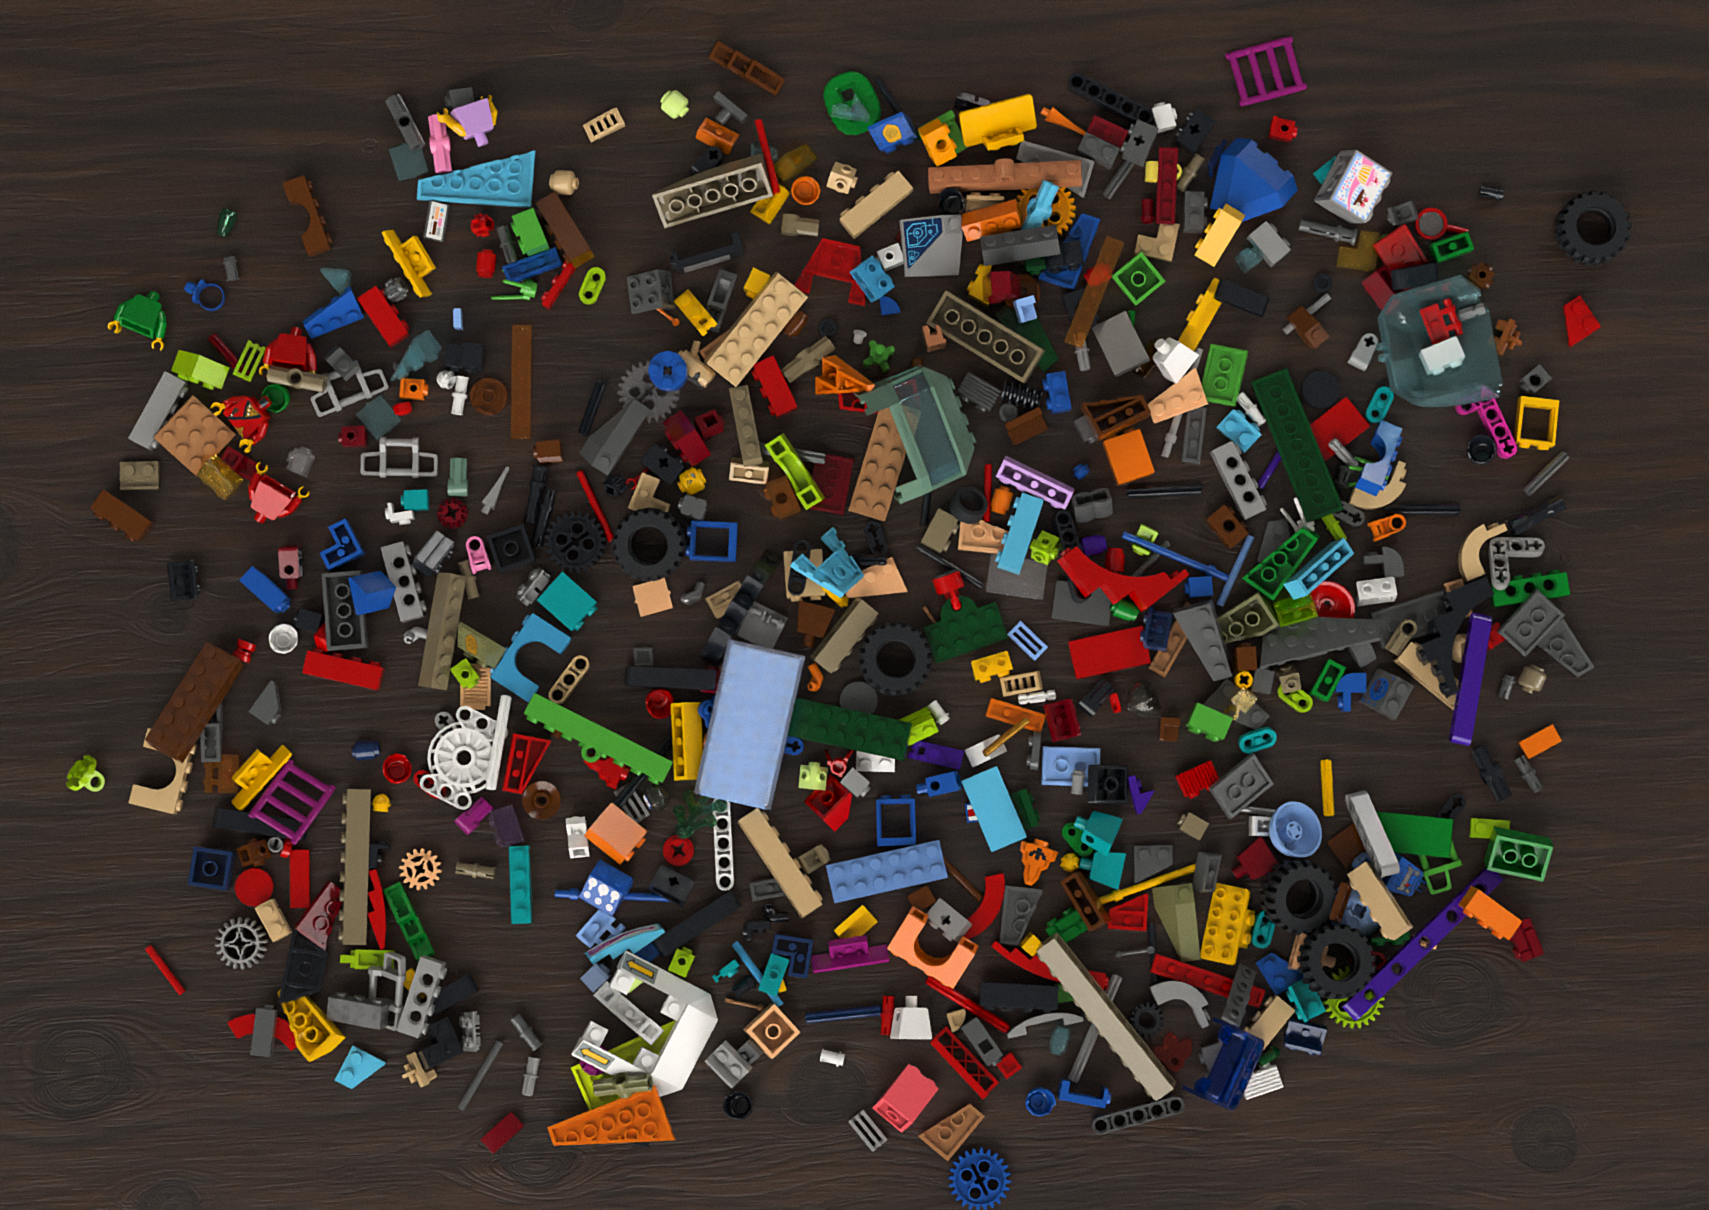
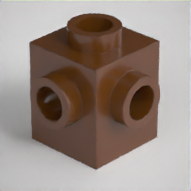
[1464,262,1495,292]
[236,838,271,867]

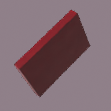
[809,454,854,515]

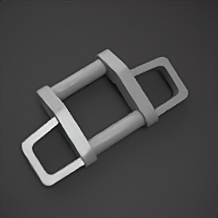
[311,360,389,417]
[360,437,438,478]
[367,951,406,1031]

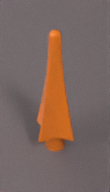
[1040,107,1086,136]

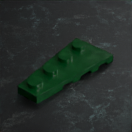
[994,305,1059,373]

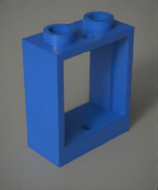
[686,521,738,563]
[239,566,292,614]
[876,795,916,846]

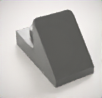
[323,344,360,381]
[737,1038,764,1065]

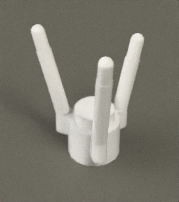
[1280,497,1315,533]

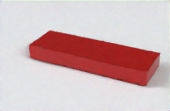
[290,850,310,908]

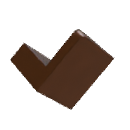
[1158,717,1181,742]
[907,885,936,910]

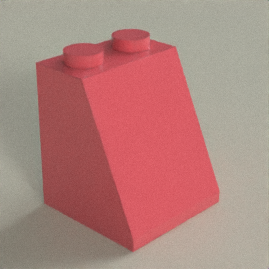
[872,1064,939,1133]

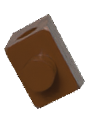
[797,601,835,648]

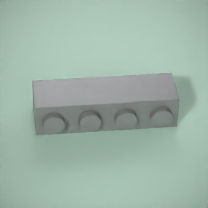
[128,371,189,451]

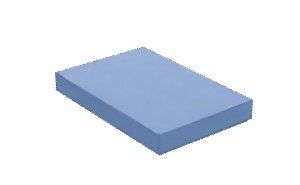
[1041,746,1100,787]

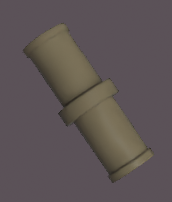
[1176,154,1205,192]
[458,560,480,600]
[456,861,496,880]

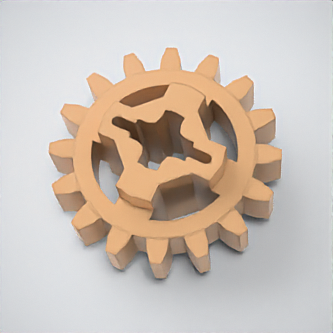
[399,848,442,890]

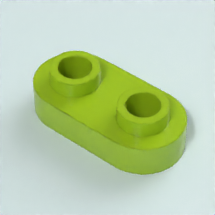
[579,267,606,305]
[1277,684,1313,713]

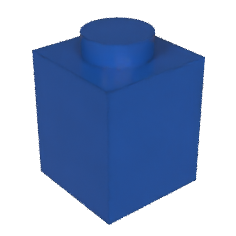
[1184,576,1213,598]

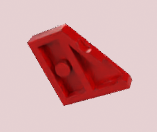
[1563,295,1601,348]
[1107,894,1148,931]

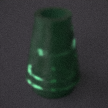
[216,208,238,238]

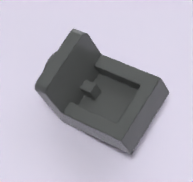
[1387,201,1419,227]

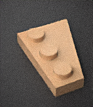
[846,557,908,599]

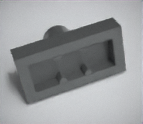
[713,91,748,125]

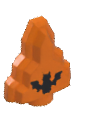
[1020,838,1058,886]

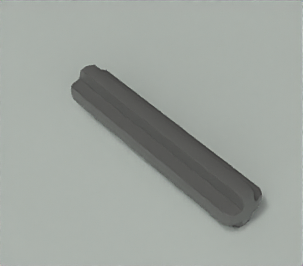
[1523,451,1569,496]

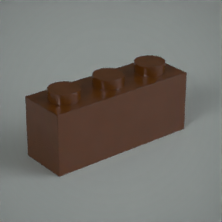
[90,489,154,542]
[1060,871,1112,932]

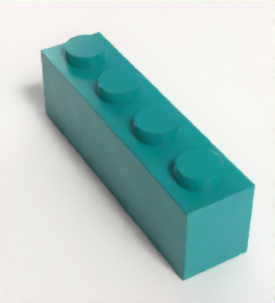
[509,846,533,924]

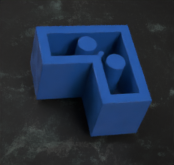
[320,518,365,572]

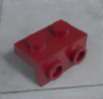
[1043,698,1081,742]

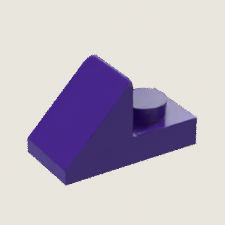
[1127,775,1155,815]

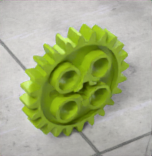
[1322,966,1385,1029]

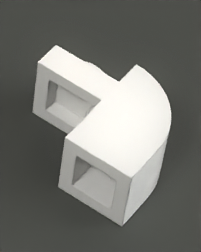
[566,816,589,858]

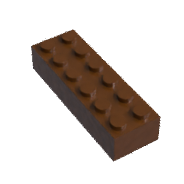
[145,642,244,763]

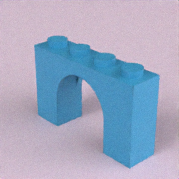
[490,613,572,703]

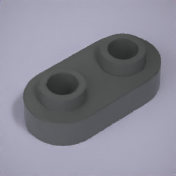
[1026,731,1041,770]

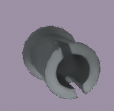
[222,256,240,281]
[1497,674,1516,700]

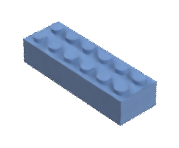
[826,840,948,903]

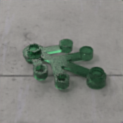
[673,790,727,839]

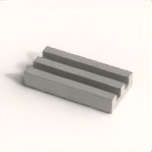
[614,783,650,823]
[848,1110,888,1152]

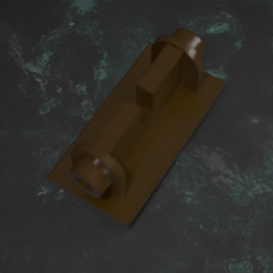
[1132,338,1158,379]

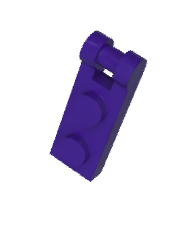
[907,741,964,770]

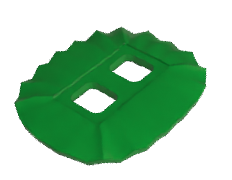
[823,71,881,136]

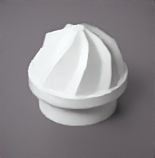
[437,370,457,389]

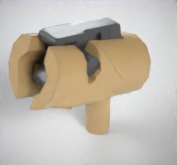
[678,340,716,388]

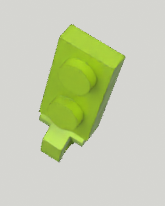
[340,949,395,969]

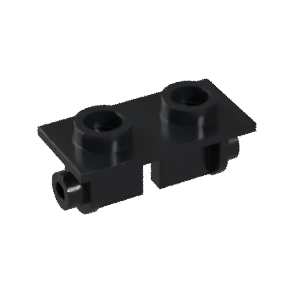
[954,91,992,112]

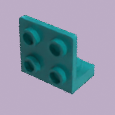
[1286,980,1326,1023]

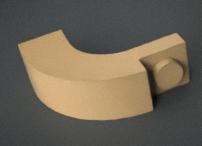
[1348,461,1407,510]
[1458,522,1507,583]

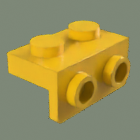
[971,651,1013,683]

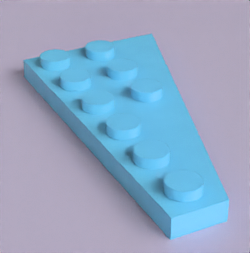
[417,150,536,208]

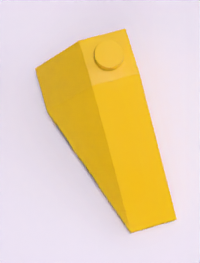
[277,989,346,1062]

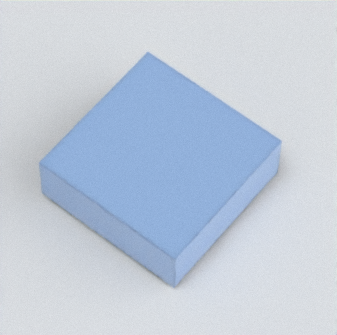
[453,308,463,330]

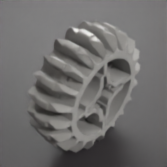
[215,917,268,969]

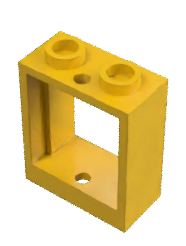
[1514,396,1559,450]

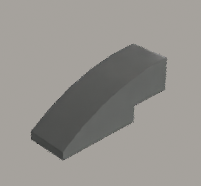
[701,269,738,334]

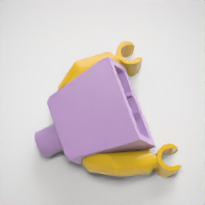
[437,95,498,147]

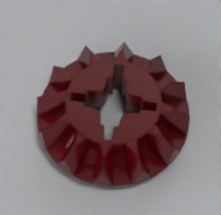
[437,498,468,529]

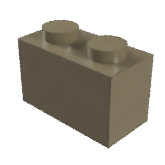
[921,508,960,554]

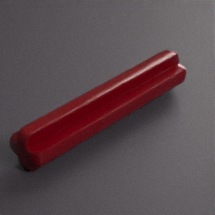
[208,333,250,380]

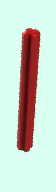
[925,976,1010,1033]

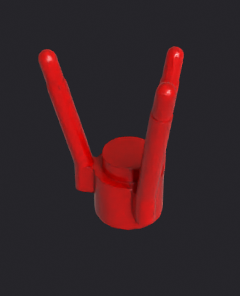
[825,750,854,778]

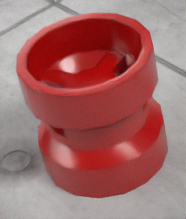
[232,639,256,663]

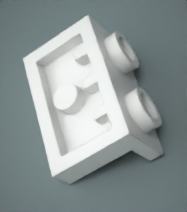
[1356,577,1397,607]

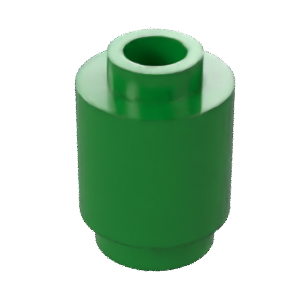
[1109,599,1139,621]

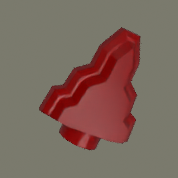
[584,754,631,790]

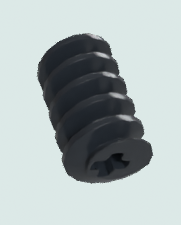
[1001,378,1043,411]

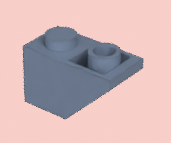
[580,962,611,992]

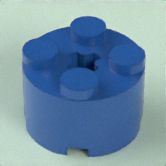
[648,351,688,392]

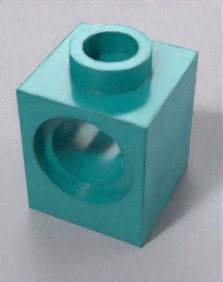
[401,489,429,511]

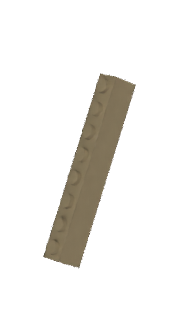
[338,789,371,945]

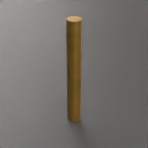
[982,717,1030,757]

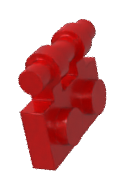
[1419,298,1463,345]

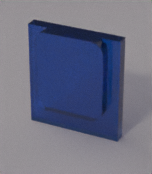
[1207,140,1227,177]

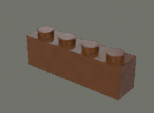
[536,191,594,268]

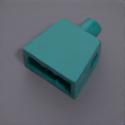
[1074,811,1123,856]
[1079,852,1126,890]

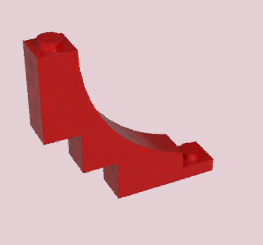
[1057,546,1189,612]

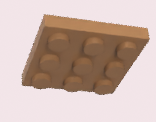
[153,395,236,476]

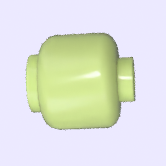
[660,90,689,119]

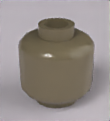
[1518,664,1547,694]

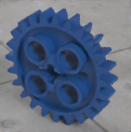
[948,1147,1011,1210]

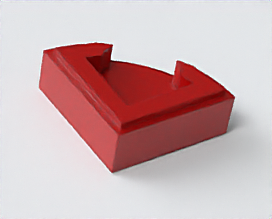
[1108,693,1121,714]

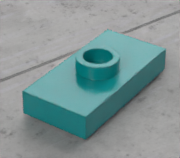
[758,953,789,997]

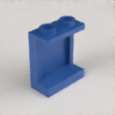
[1057,1078,1111,1108]

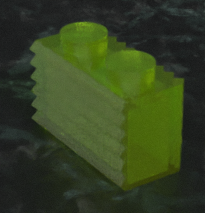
[1273,594,1318,628]

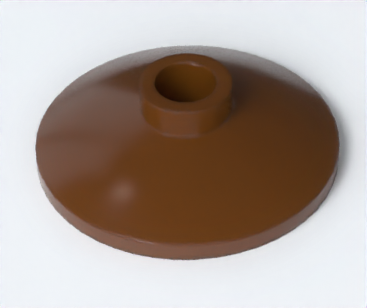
[522,781,561,820]

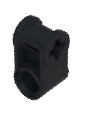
[689,146,723,175]

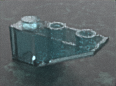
[390,330,442,381]

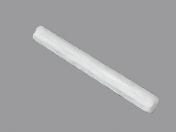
[485,695,512,790]

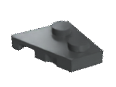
[1133,845,1173,883]

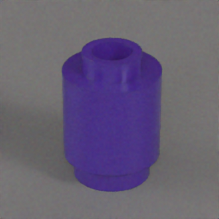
[1079,535,1107,556]

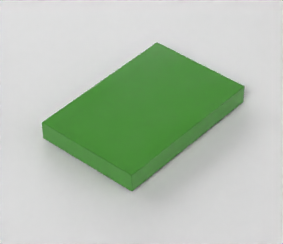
[1202,344,1248,407]

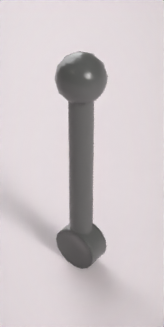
[1115,946,1155,958]

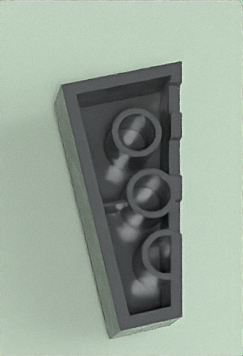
[1173,599,1234,681]

